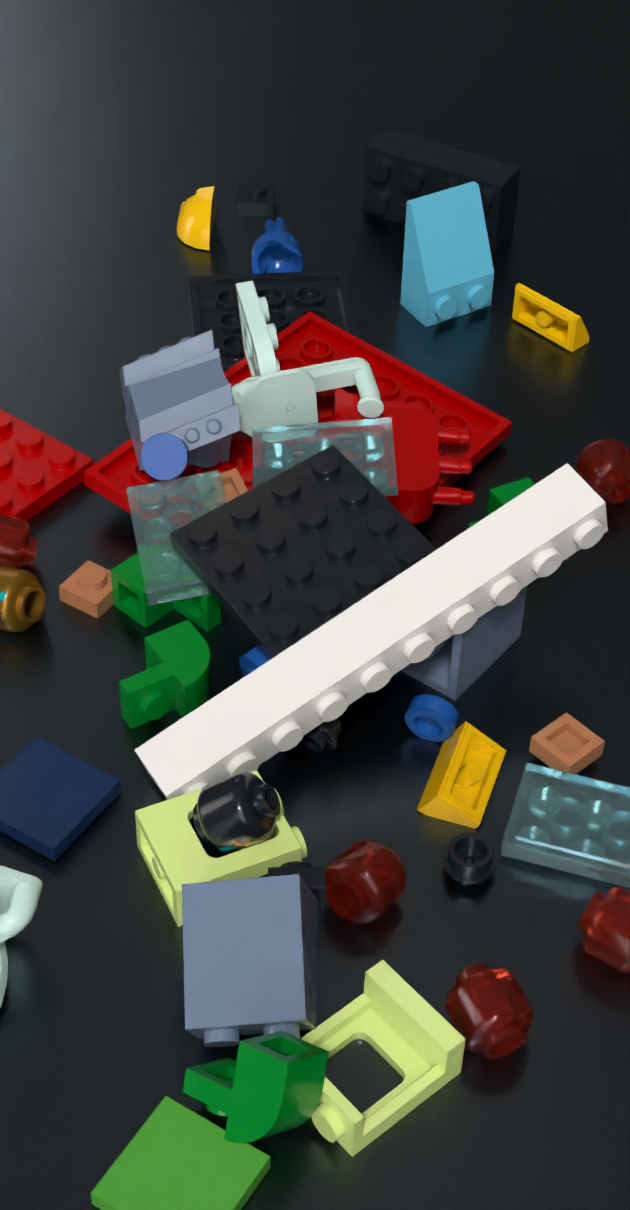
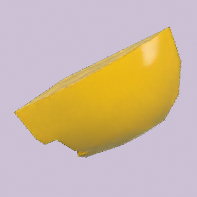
[176,186,215,251]

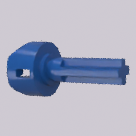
[251,217,303,274]

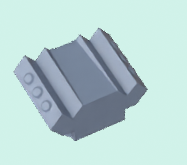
[119,330,241,471]

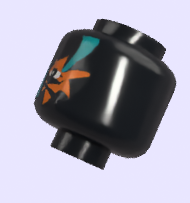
[193,771,280,853]

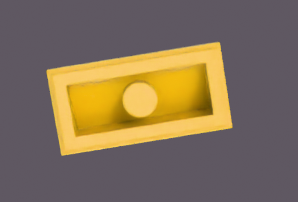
[512,283,589,352]
[417,721,507,829]

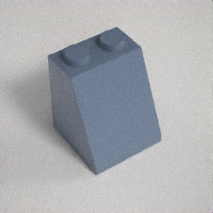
[400,585,528,701]
[182,874,319,1047]

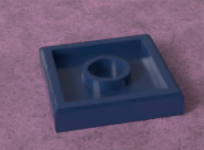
[0,736,121,861]

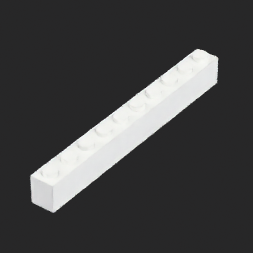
[135,463,608,800]

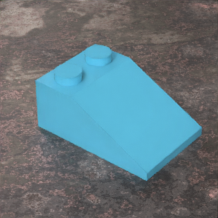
[400,181,494,327]

